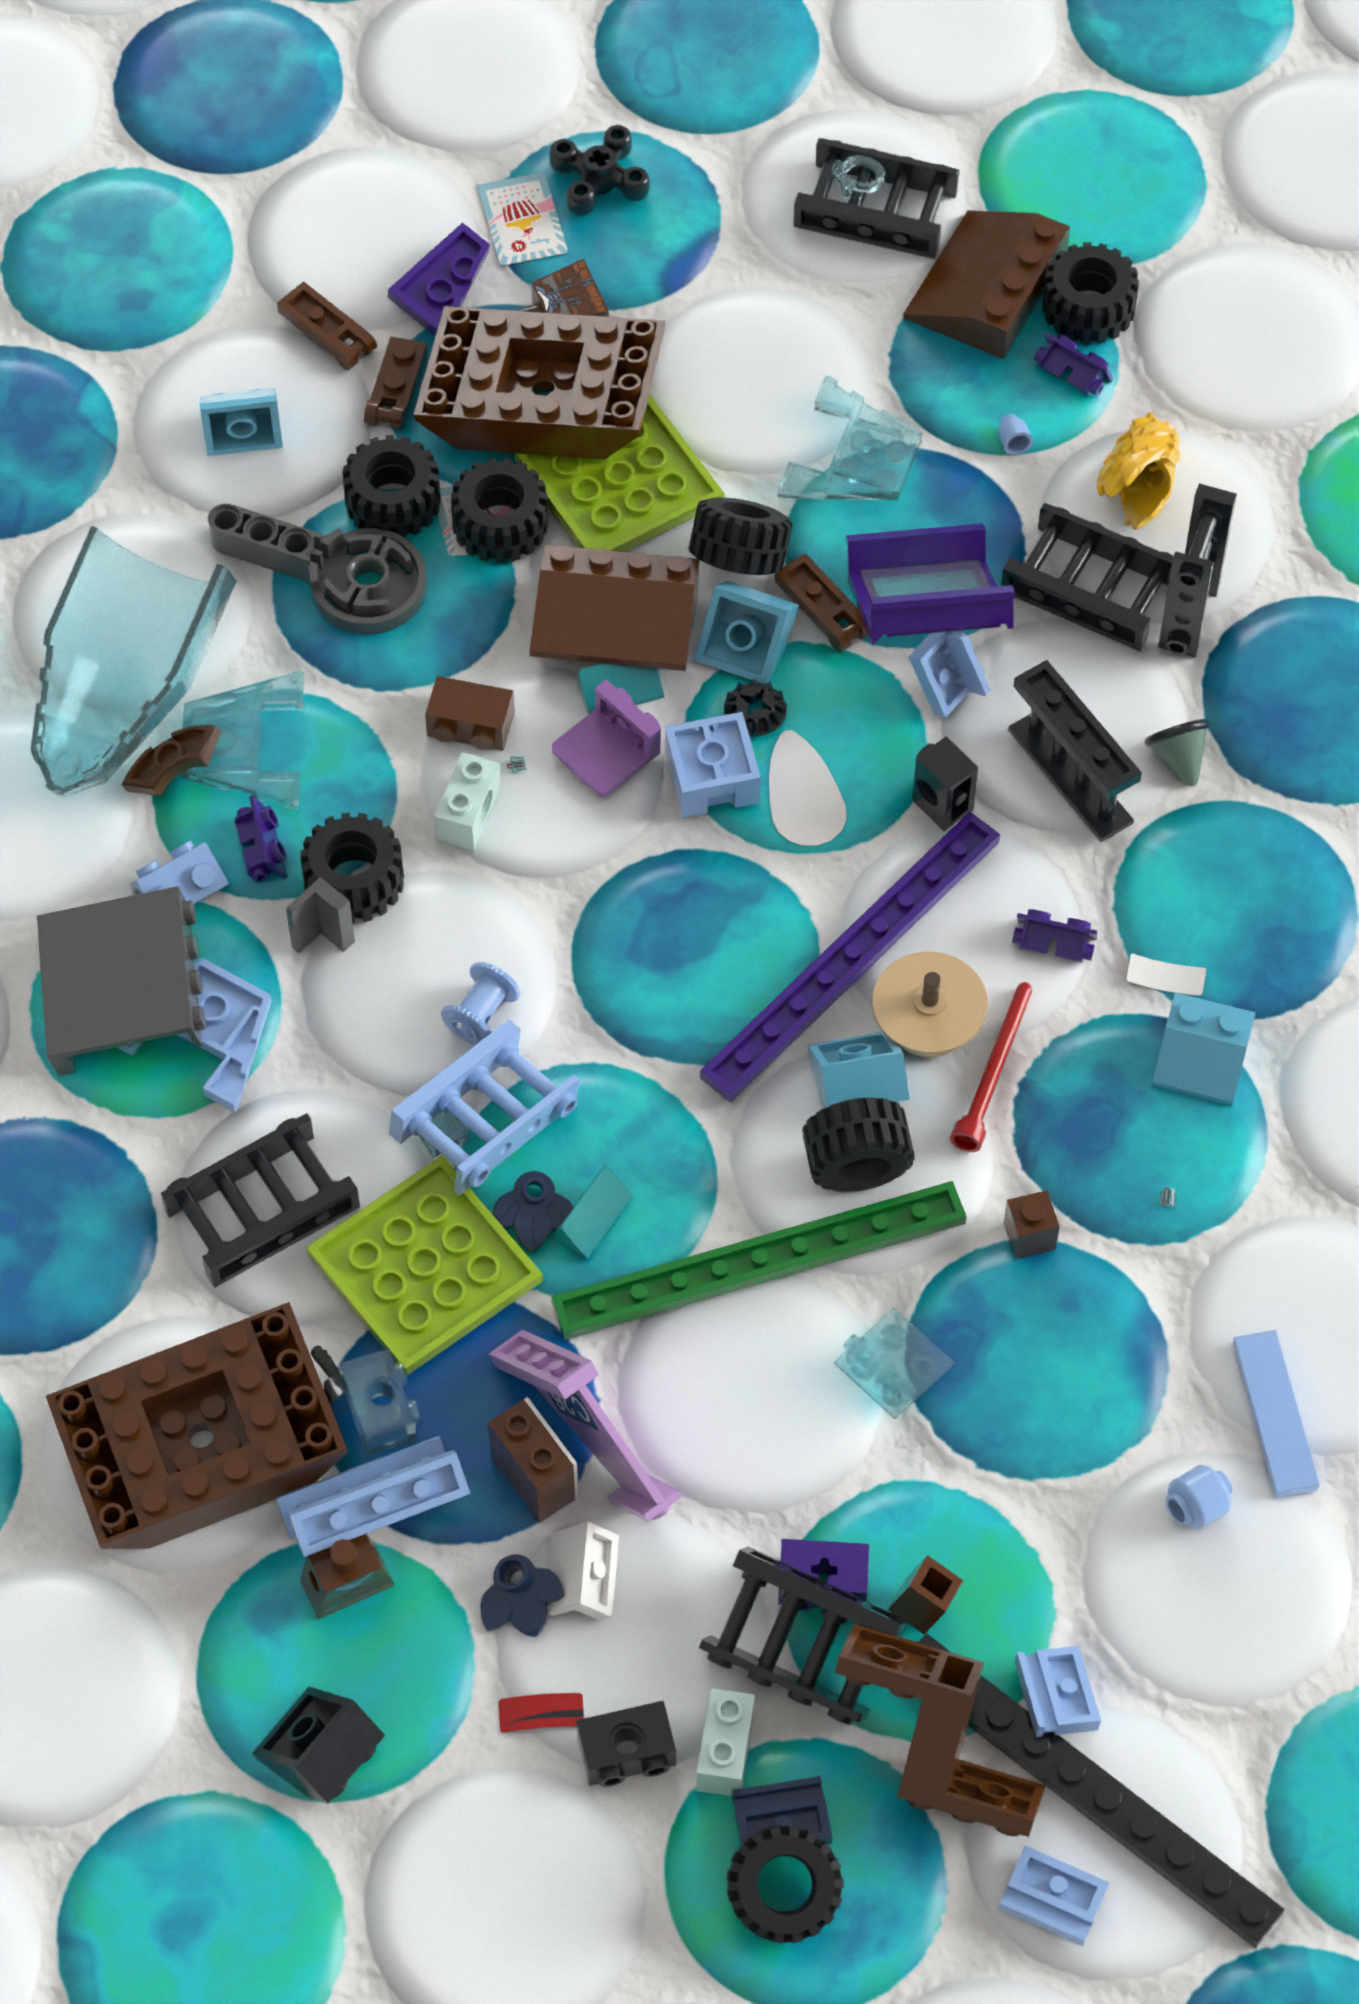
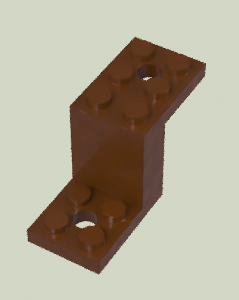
[835,1624,1045,1837]

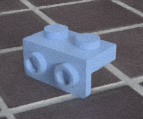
[909,631,990,718]
[130,840,229,904]

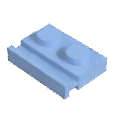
[1014,1646,1101,1737]
[999,1846,1109,1946]

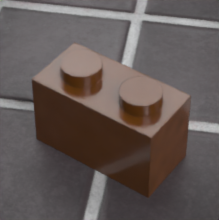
[425,676,515,751]

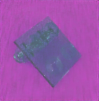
[834,1308,955,1419]

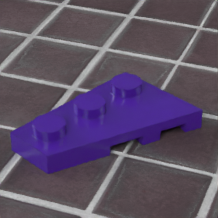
[387,222,490,337]

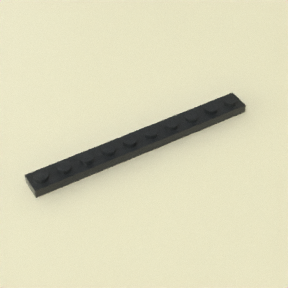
[918,1633,1285,1949]

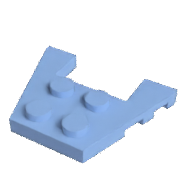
[117,958,271,1113]

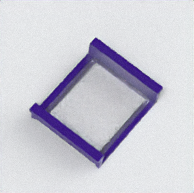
[846,523,1015,645]

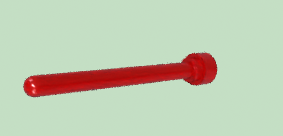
[950,982,1032,1152]

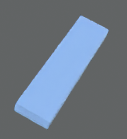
[1233,1330,1319,1498]

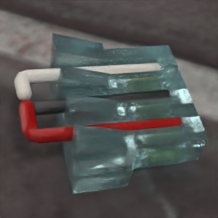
[506,756,526,774]
[1160,1188,1177,1208]

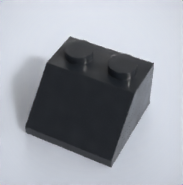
[252,1686,385,1804]

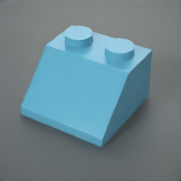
[199,388,283,456]
[694,581,799,684]
[1152,993,1256,1106]
[808,1032,910,1108]

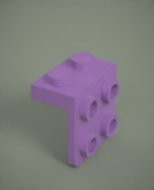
[552,679,661,797]

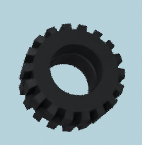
[1042,242,1139,344]
[342,435,441,538]
[451,458,548,563]
[688,497,793,575]
[300,812,404,924]
[802,1097,915,1192]
[726,1825,844,1944]

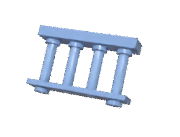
[389,1020,580,1196]
[276,1436,470,1557]

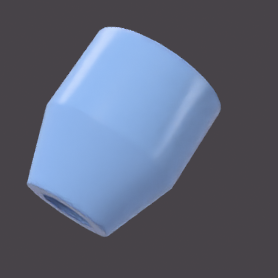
[998,414,1033,455]

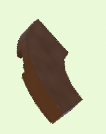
[121,725,221,796]

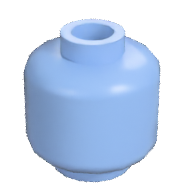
[1165,1465,1232,1530]

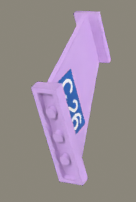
[489,1330,682,1522]

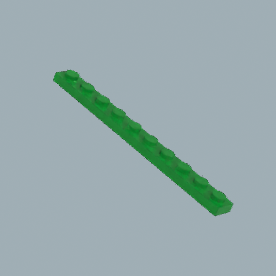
[551,1181,967,1340]

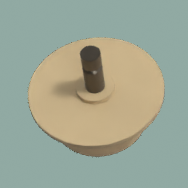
[872,952,988,1058]

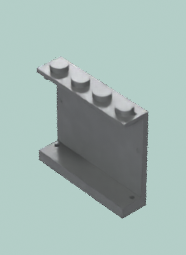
[37,886,206,1076]

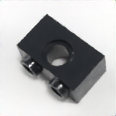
[912,736,978,831]
[576,1700,676,1787]

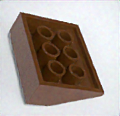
[903,210,1070,359]
[530,545,700,671]

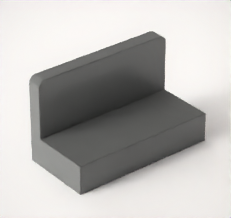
[286,877,355,953]

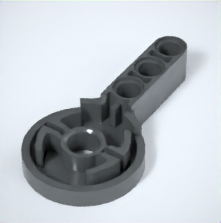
[208,504,427,635]

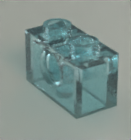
[339,1349,421,1456]

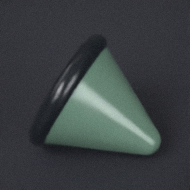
[1144,719,1209,786]

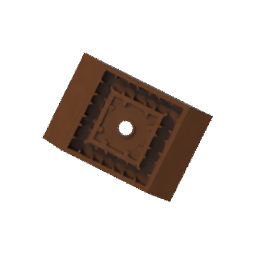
[413,306,666,460]
[46,1302,348,1549]

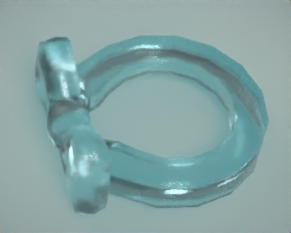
[831,155,886,198]

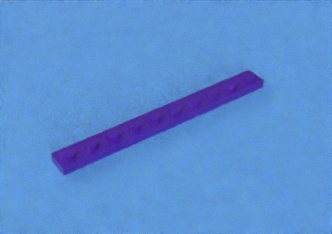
[700,812,1000,1103]

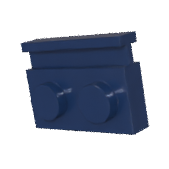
[731,1776,832,1846]

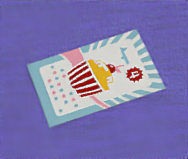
[477,172,568,266]

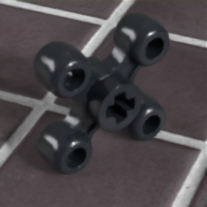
[549,125,650,216]

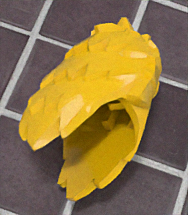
[1096,412,1180,530]

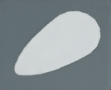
[769,730,847,846]

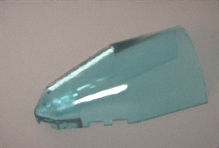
[30,526,237,797]

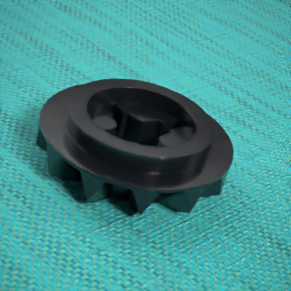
[724,678,787,736]

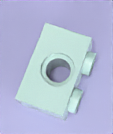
[434,752,501,852]
[697,1688,755,1796]

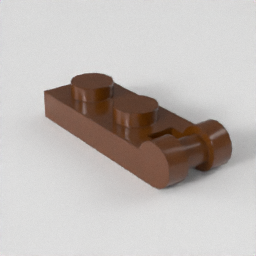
[277,281,377,370]
[364,336,427,430]
[775,553,868,653]

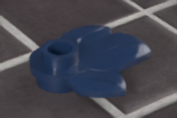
[492,1171,573,1254]
[480,1554,564,1637]

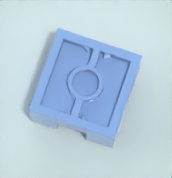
[665,712,761,818]

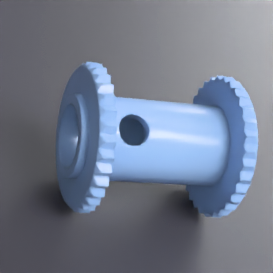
[441,962,520,1044]

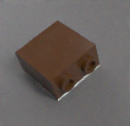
[488,1397,579,1523]

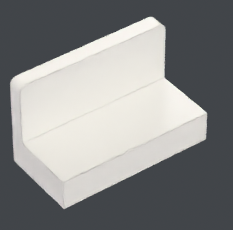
[546,1521,619,1621]

